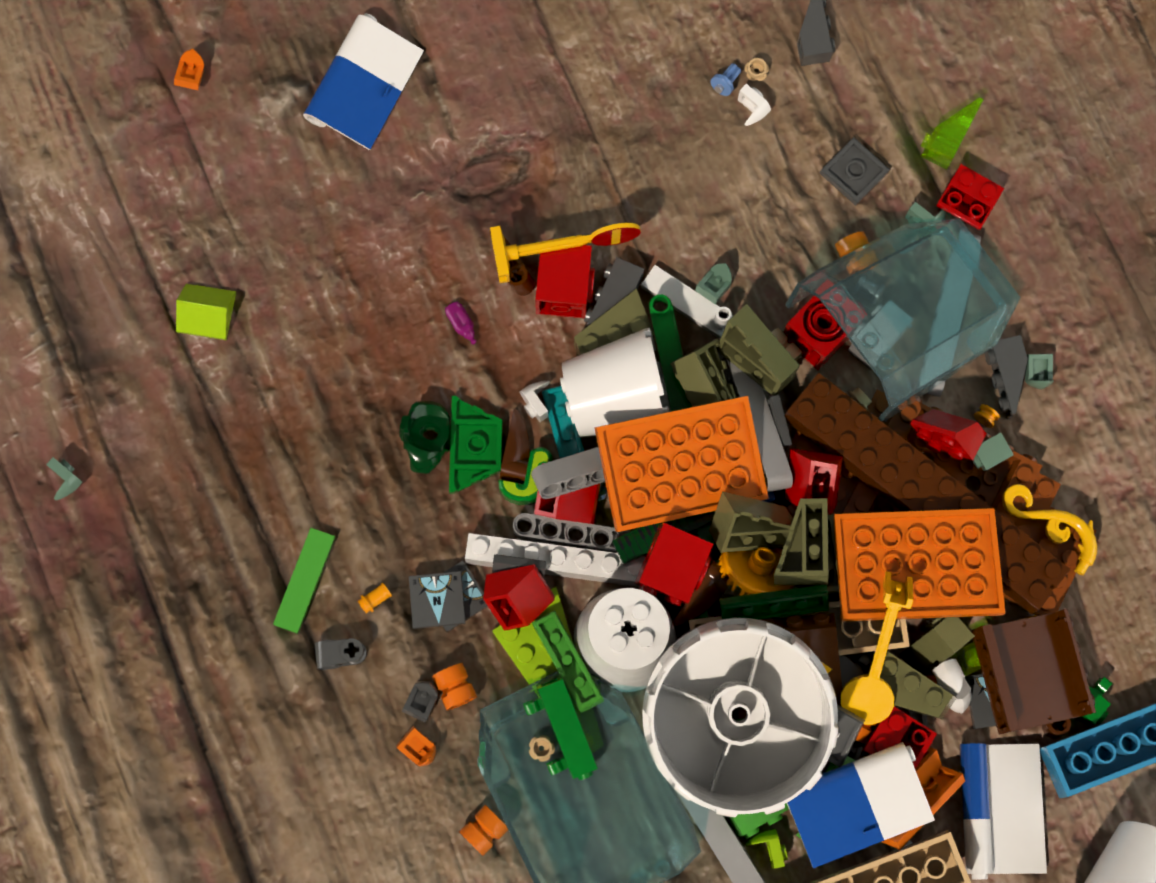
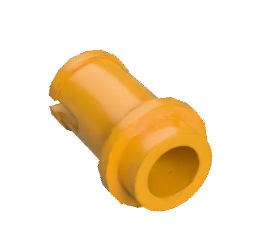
[357,583,392,614]

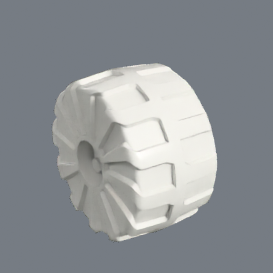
[643,618,838,817]

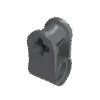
[315,638,367,670]

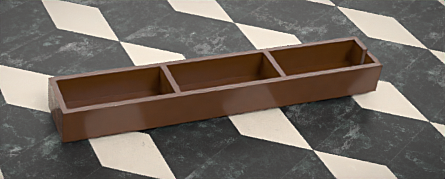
[785,373,1071,614]

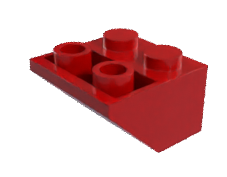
[936,164,1005,230]
[910,409,986,460]
[784,448,843,515]
[534,463,600,524]
[483,564,555,631]
[861,706,937,770]

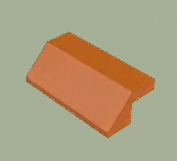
[882,747,965,850]

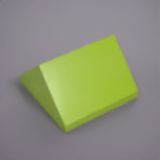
[176,284,236,340]

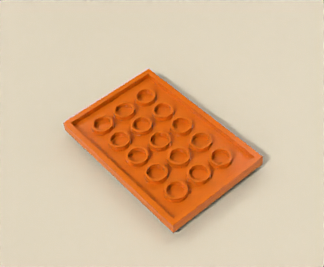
[594,396,769,532]
[833,508,1005,621]

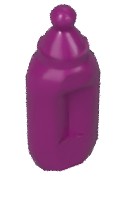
[445,301,477,345]

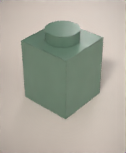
[972,432,1014,471]

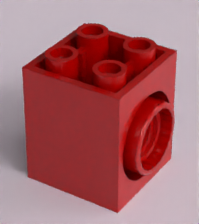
[535,239,595,319]
[783,281,866,370]
[635,523,713,607]

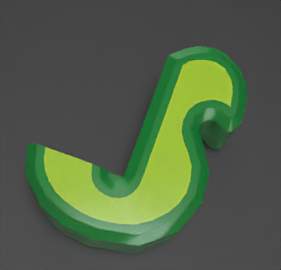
[498,447,553,505]

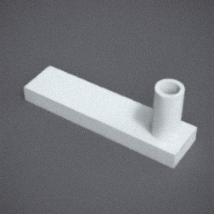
[641,265,733,338]

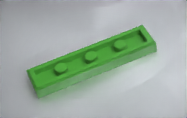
[273,528,336,634]
[532,611,604,713]

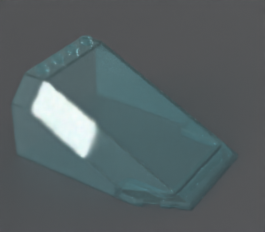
[785,218,1021,423]
[477,671,701,883]

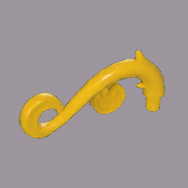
[1002,484,1098,576]

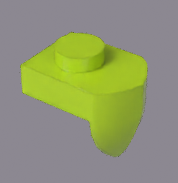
[746,829,788,869]

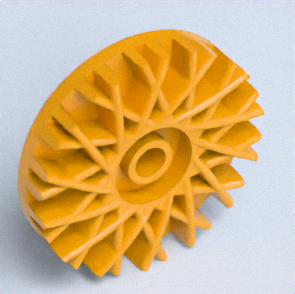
[718,547,794,596]

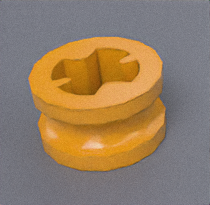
[974,404,1000,428]

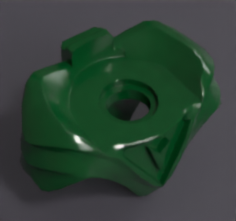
[399,401,451,474]

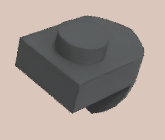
[402,681,438,722]

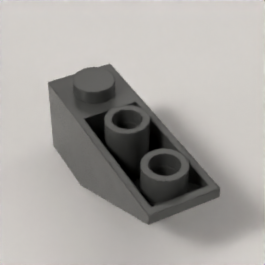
[797,0,835,66]
[584,257,644,326]
[985,335,1028,419]

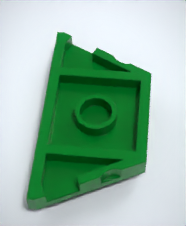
[449,396,502,494]

